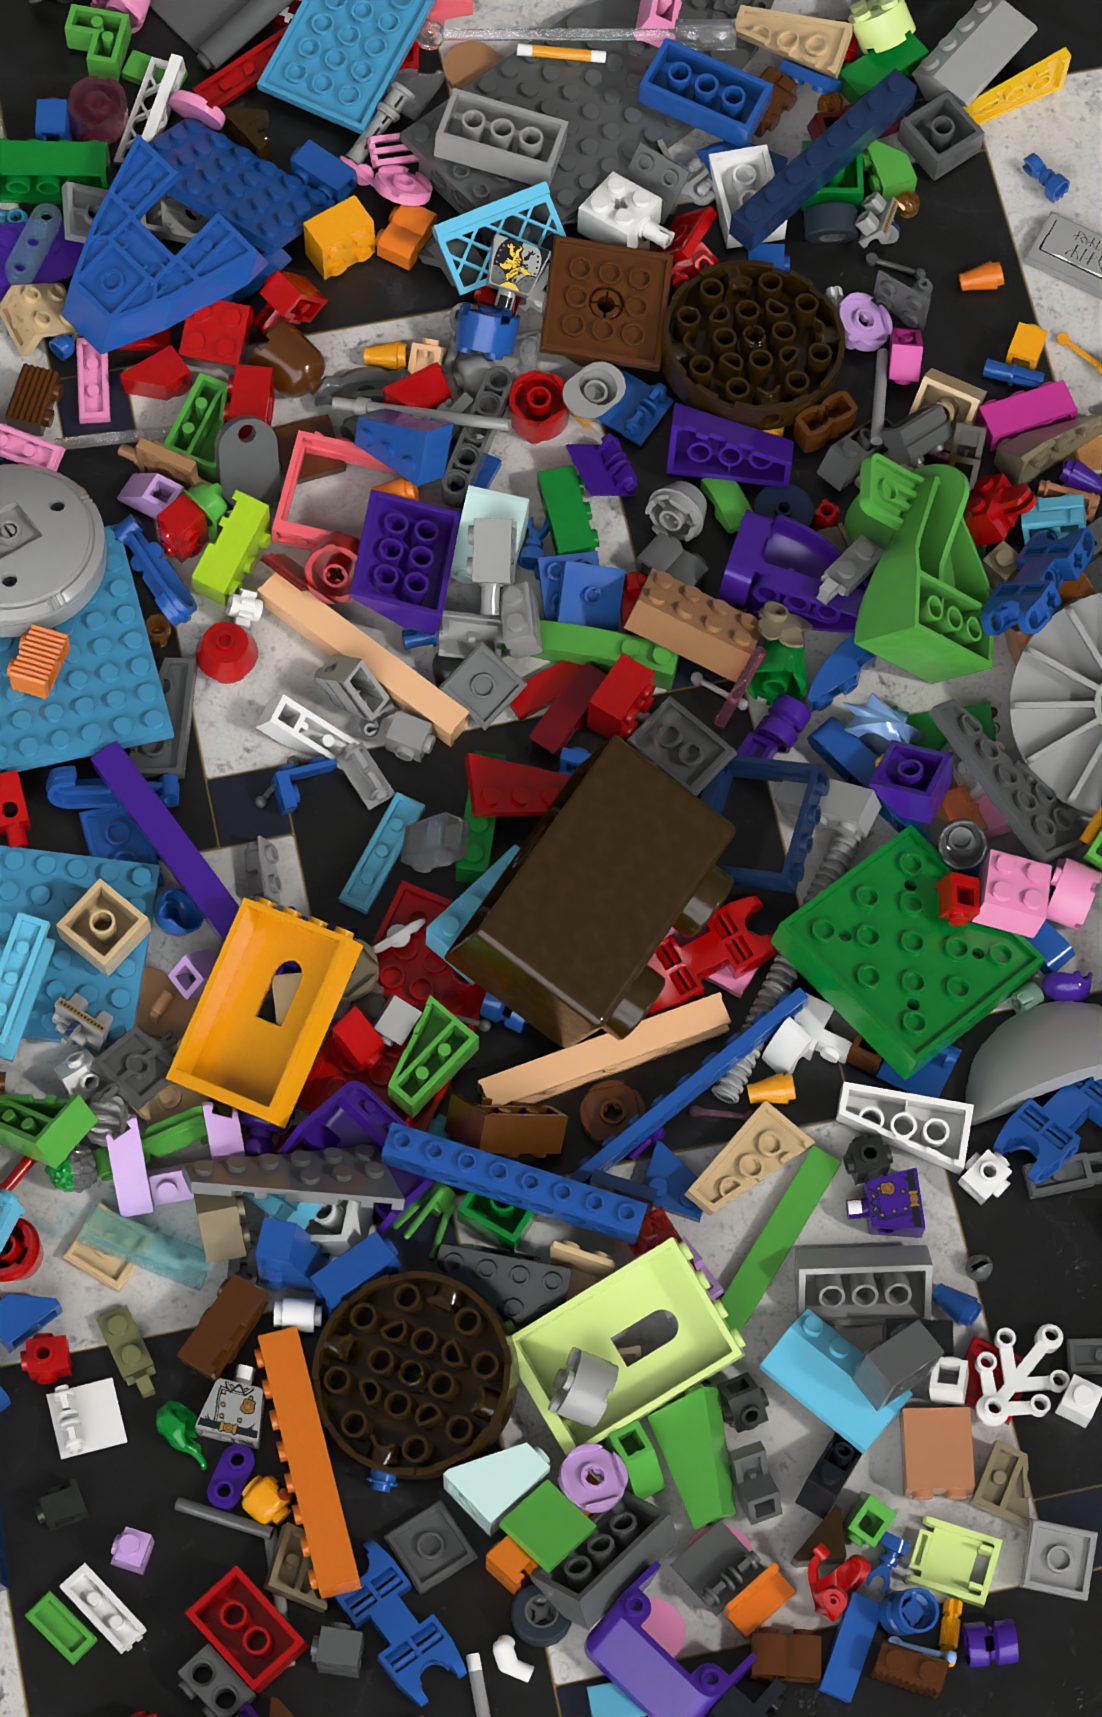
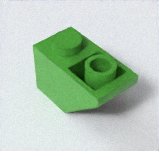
[862,140,917,200]
[603,1420,666,1500]

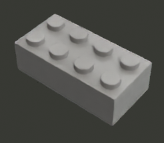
[434,88,569,188]

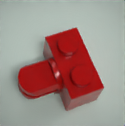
[253,270,328,338]
[963,473,1037,547]

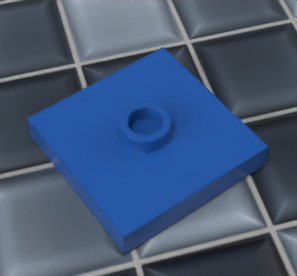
[555,560,626,632]

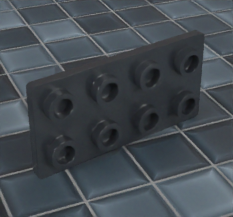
[435,1243,572,1328]

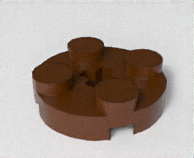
[580,1080,646,1145]

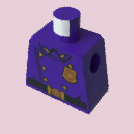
[846,1168,926,1238]

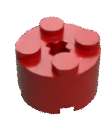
[508,370,569,444]
[305,531,360,604]

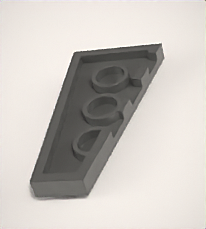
[129,658,198,779]

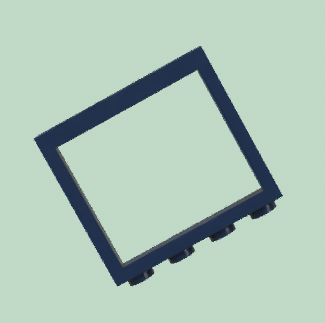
[700,755,830,893]

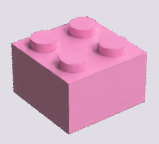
[972,849,1052,938]

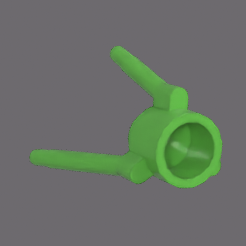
[393,1181,456,1261]

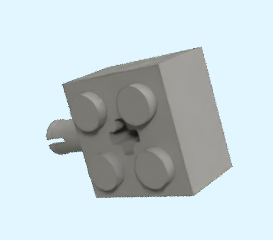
[467,518,517,615]

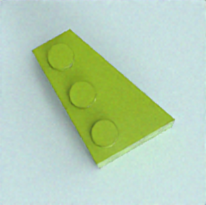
[191,490,272,607]

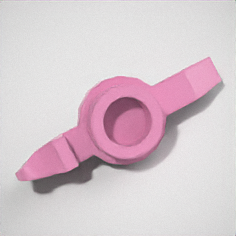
[339,156,375,187]

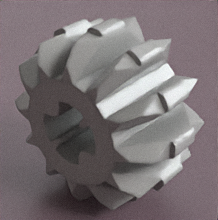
[87,1094,129,1147]

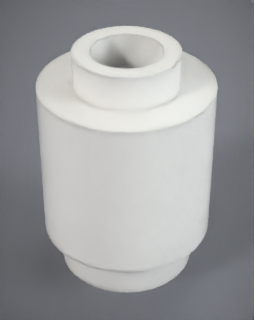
[274,1298,322,1333]

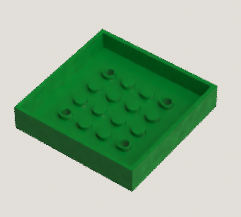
[770,825,1046,1081]

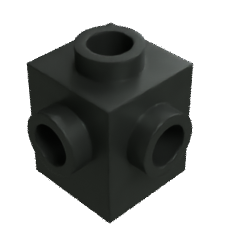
[843,1134,893,1185]
[717,1372,769,1433]

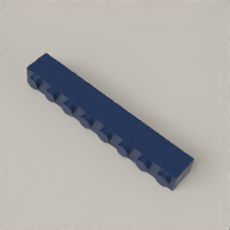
[729,68,917,252]

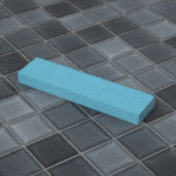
[339,792,425,915]

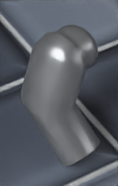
[359,699,396,739]

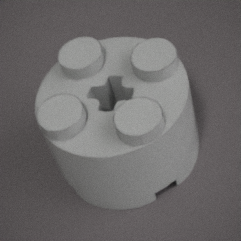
[548,1347,619,1427]

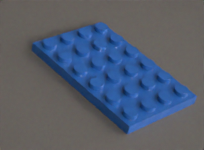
[124,117,336,255]

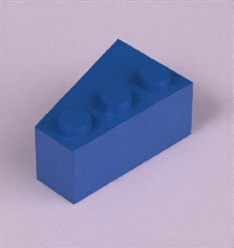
[354,408,454,486]
[255,1217,333,1292]

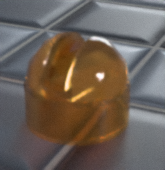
[897,191,920,217]

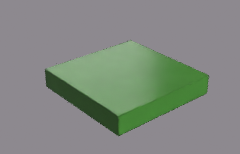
[499,1479,597,1573]

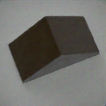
[790,1505,847,1568]

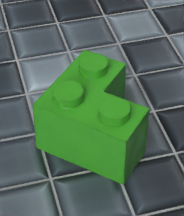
[64,4,132,83]

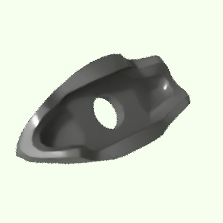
[315,366,411,407]

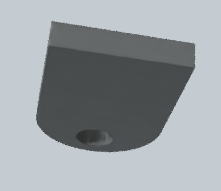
[215,415,281,511]

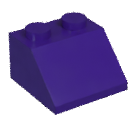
[869,740,953,824]

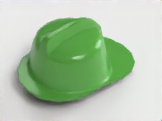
[181,482,228,540]

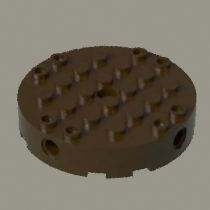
[661,260,845,431]
[312,1271,519,1480]

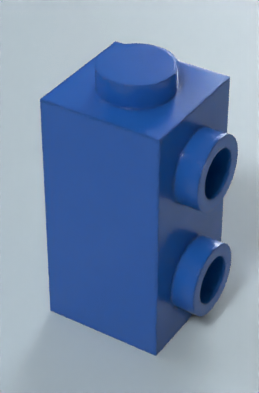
[290,139,357,205]

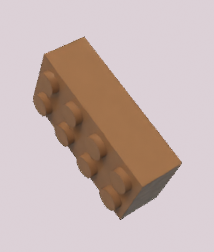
[624,568,761,683]

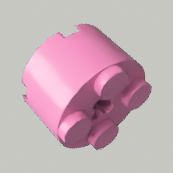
[1046,857,1102,931]

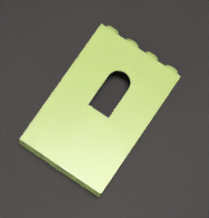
[511,1237,746,1457]

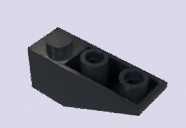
[795,1432,863,1519]

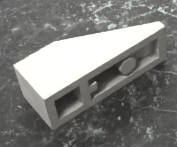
[255,694,360,770]

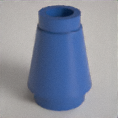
[932,1283,983,1328]

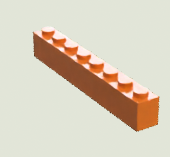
[254,1326,362,1599]

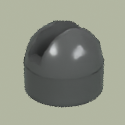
[965,1253,993,1282]

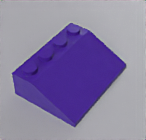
[349,489,462,635]

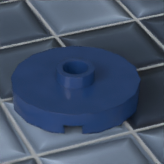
[752,484,814,528]

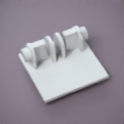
[46,1378,127,1460]

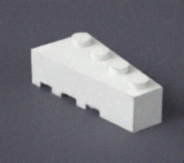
[836,1082,974,1175]

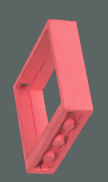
[272,430,400,551]

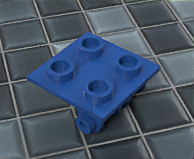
[595,370,674,446]
[534,551,599,620]
[876,1045,962,1098]

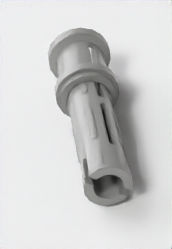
[345,81,415,165]

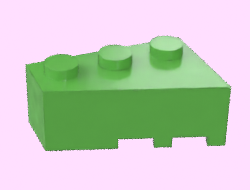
[163,372,230,484]
[388,995,479,1119]
[0,1094,98,1169]

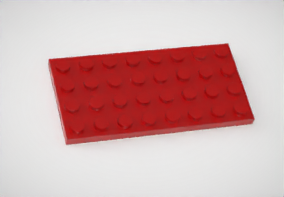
[296,880,487,1132]

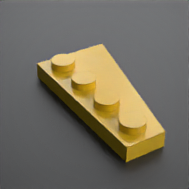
[962,47,1071,125]

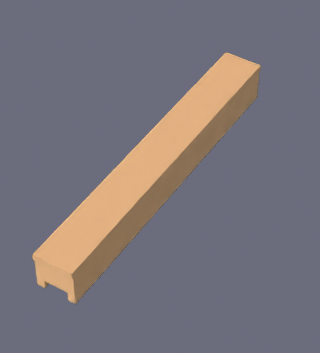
[257,569,469,747]
[477,992,731,1105]

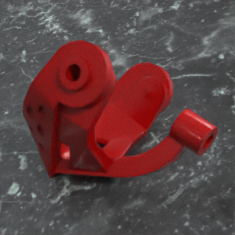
[807,1542,871,1622]

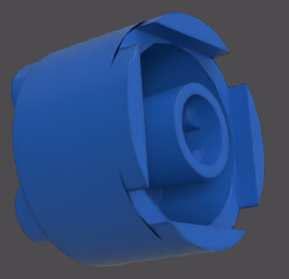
[454,303,520,360]

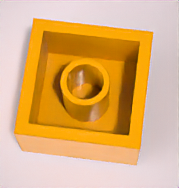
[303,195,375,280]

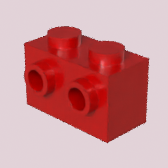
[156,493,209,563]

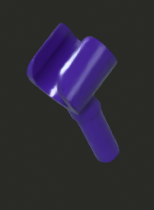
[627,1126,665,1161]

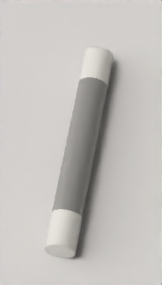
[466,1653,491,1717]

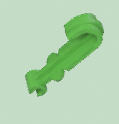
[92,1105,222,1181]

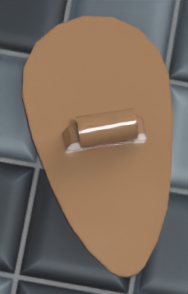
[135,967,198,1041]

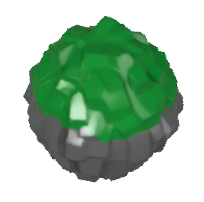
[45,1143,97,1193]

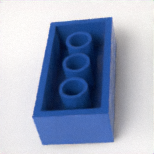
[639,37,773,148]

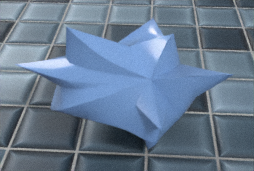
[843,693,927,754]

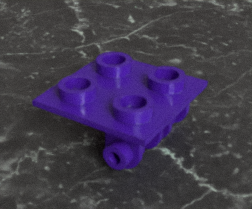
[566,434,638,496]

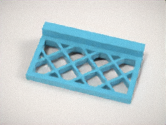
[431,181,566,296]

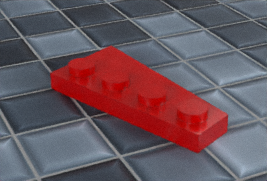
[465,753,571,817]

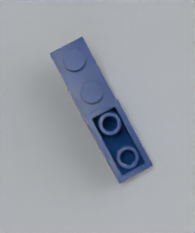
[805,632,877,713]

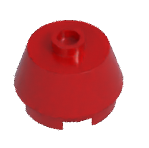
[195,622,258,684]
[0,1218,44,1282]

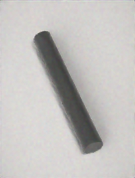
[175,1497,275,1540]

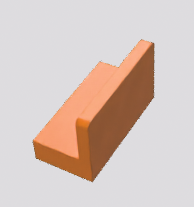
[722,1562,796,1640]

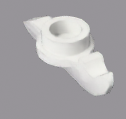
[371,919,426,953]

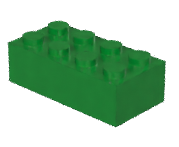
[0,138,113,204]

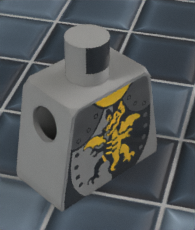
[486,234,551,312]

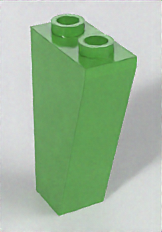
[647,1384,736,1529]

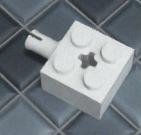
[577,172,675,249]

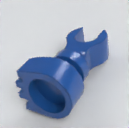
[1022,153,1070,203]
[518,517,549,571]
[866,1531,911,1594]

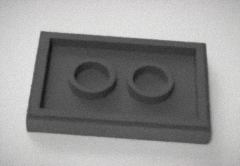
[627,696,737,796]

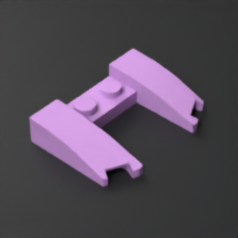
[106,1101,246,1218]

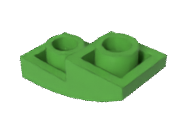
[701,478,752,534]

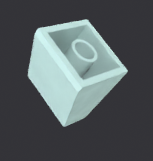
[450,485,529,587]
[443,1442,550,1537]

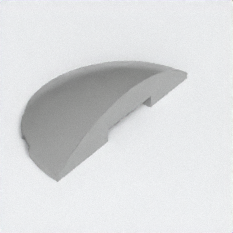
[965,1001,1102,1126]

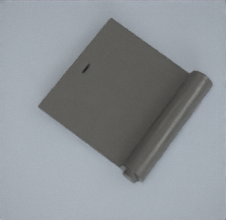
[149,0,294,71]

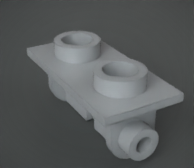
[335,742,395,810]
[244,836,282,905]

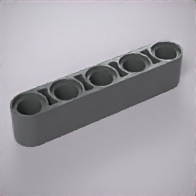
[442,366,513,508]

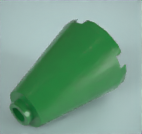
[744,632,807,706]

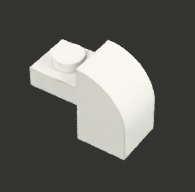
[794,993,852,1064]

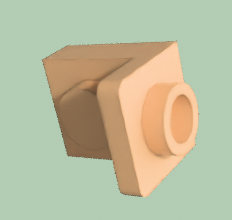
[408,338,447,374]

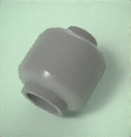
[452,354,496,397]

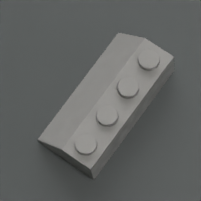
[912,0,1038,107]
[795,1245,933,1326]

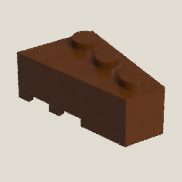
[444,1093,568,1158]
[176,1273,272,1382]

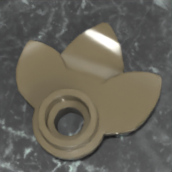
[757,601,813,648]

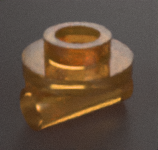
[817,91,843,113]

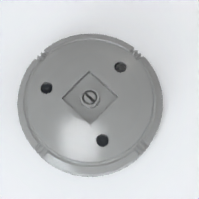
[0,464,107,637]

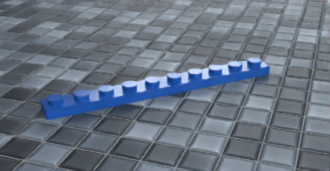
[563,987,808,1185]

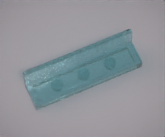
[76,1205,211,1291]

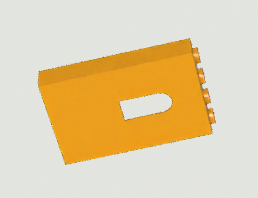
[165,896,364,1129]

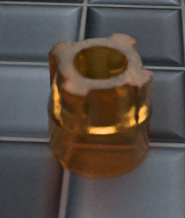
[145,614,172,647]

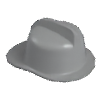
[562,361,626,419]

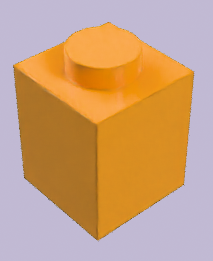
[1005,322,1048,370]

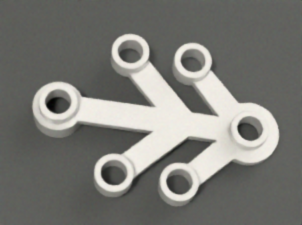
[975,1324,1070,1427]

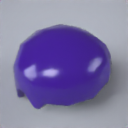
[1042,971,1093,1002]

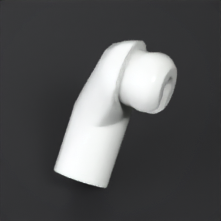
[493,1635,534,1683]

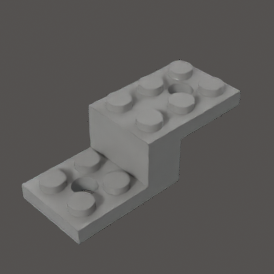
[62,181,210,244]

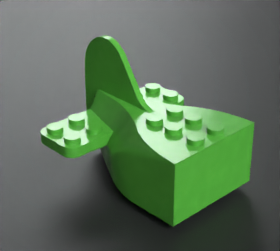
[844,453,994,684]

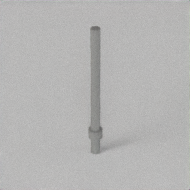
[332,397,511,431]

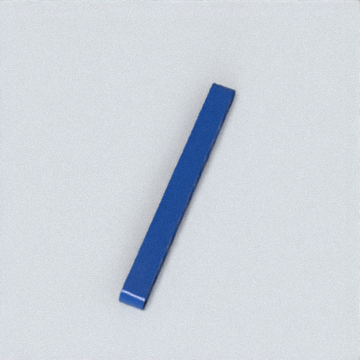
[807,717,1075,975]

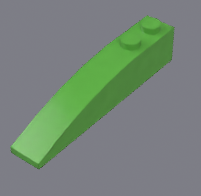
[501,620,679,691]

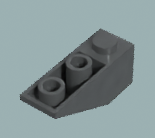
[817,418,893,491]

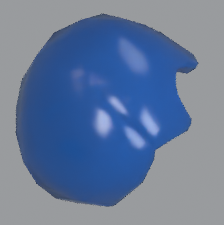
[154,888,204,937]

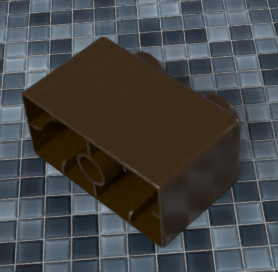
[444,735,736,1048]

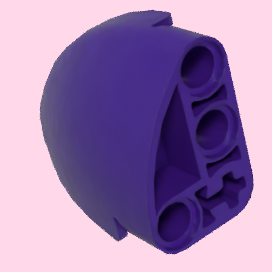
[717,509,868,633]

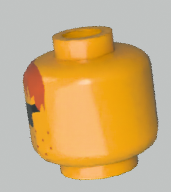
[241,1475,292,1526]

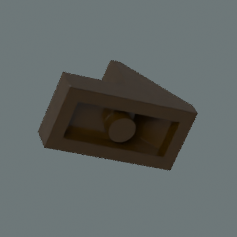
[222,107,270,161]

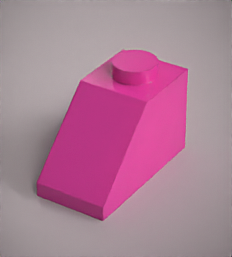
[888,327,923,385]

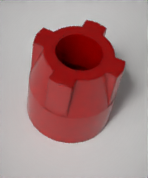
[813,499,839,530]

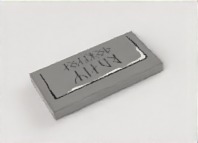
[1024,211,1102,299]

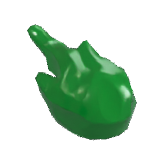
[156,1401,207,1471]

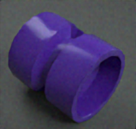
[754,694,812,754]
[962,1618,1019,1668]

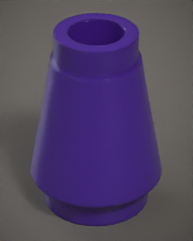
[1057,457,1102,495]

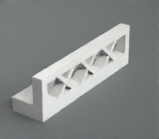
[114,54,186,166]

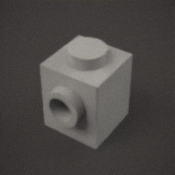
[385,710,436,763]
[372,994,422,1047]

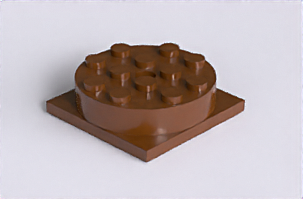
[539,235,674,372]

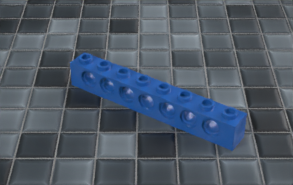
[381,1122,648,1245]

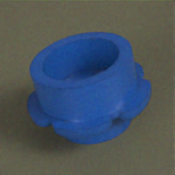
[365,1468,398,1492]

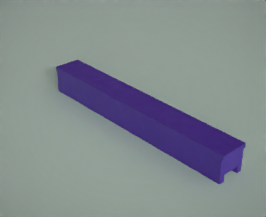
[90,740,240,944]

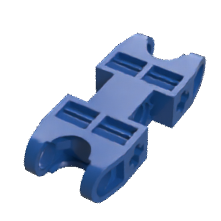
[981,528,1095,636]
[993,1076,1102,1184]
[333,1538,467,1707]

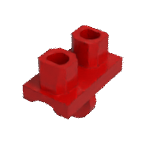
[670,241,721,293]

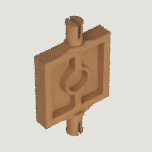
[118,437,213,490]

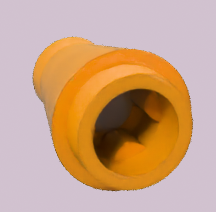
[364,340,410,370]
[747,1072,796,1104]

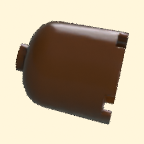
[248,321,326,399]

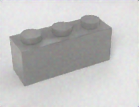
[774,778,882,838]

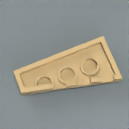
[732,5,854,79]
[684,1100,815,1216]

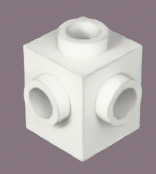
[52,1048,107,1101]
[957,1149,1012,1205]

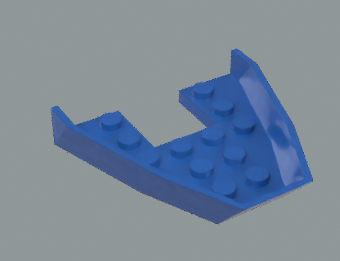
[62,134,269,355]

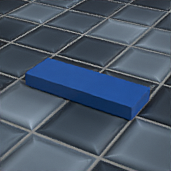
[816,1592,880,1703]

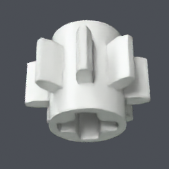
[226,588,263,628]

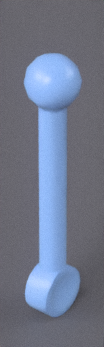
[888,1636,957,1664]

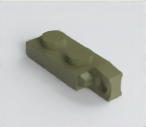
[96,1305,156,1399]

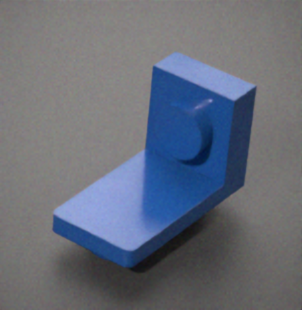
[271,756,338,816]

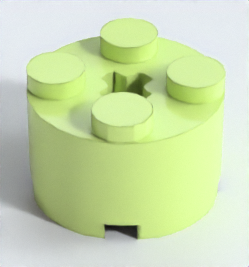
[848,0,916,54]

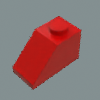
[119,345,193,401]
[332,1006,385,1075]

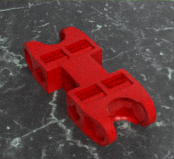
[647,896,778,1018]

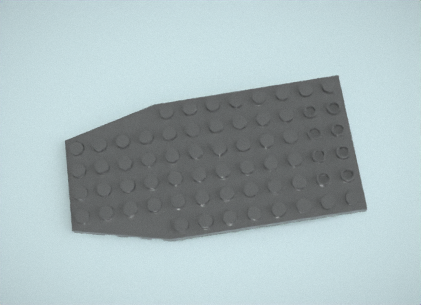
[400,0,759,244]

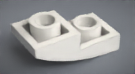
[761,1016,813,1075]

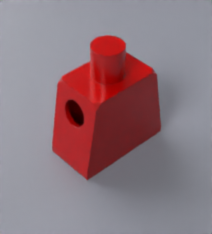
[0,770,32,849]

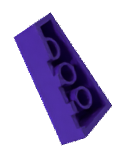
[666,403,794,488]

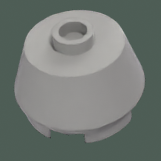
[645,481,707,542]

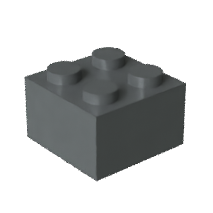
[898,91,985,181]
[852,1319,944,1412]

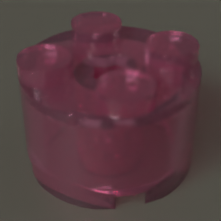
[68,76,129,144]

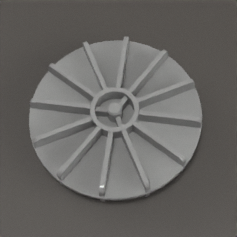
[1009,593,1102,815]

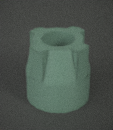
[1007,981,1044,1014]

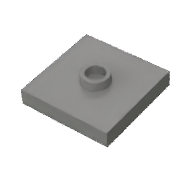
[1019,1519,1098,1601]

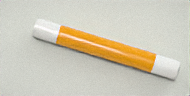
[517,43,606,63]

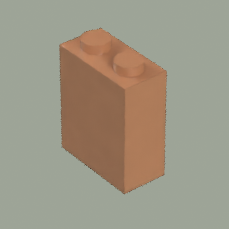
[899,1407,975,1501]

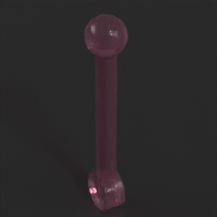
[689,1105,755,1122]

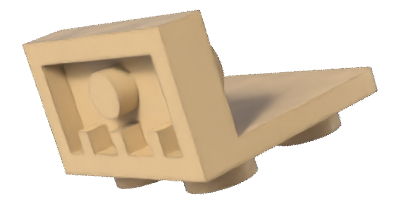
[0,282,77,356]
[549,1240,616,1302]

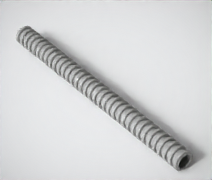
[712,830,864,1103]

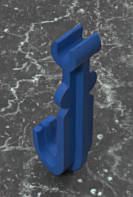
[112,514,197,627]
[46,766,179,809]

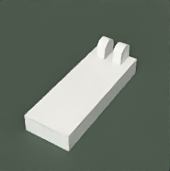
[59,1563,147,1654]

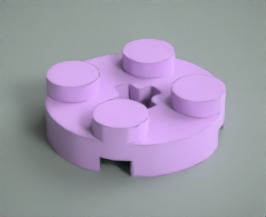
[836,292,892,352]
[558,1443,628,1513]

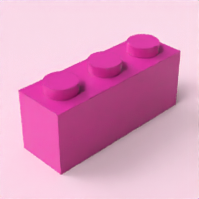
[976,380,1078,452]

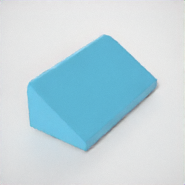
[586,1682,647,1717]

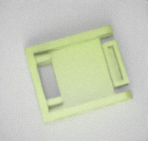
[905,1516,1003,1608]

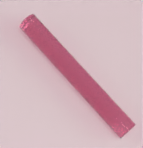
[714,646,767,728]

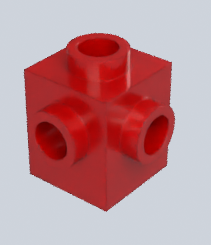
[20,1333,72,1384]

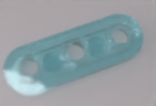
[5,203,62,285]

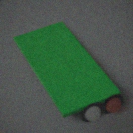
[908,703,1001,751]

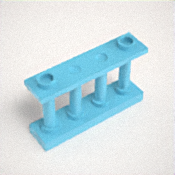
[0,912,57,1062]

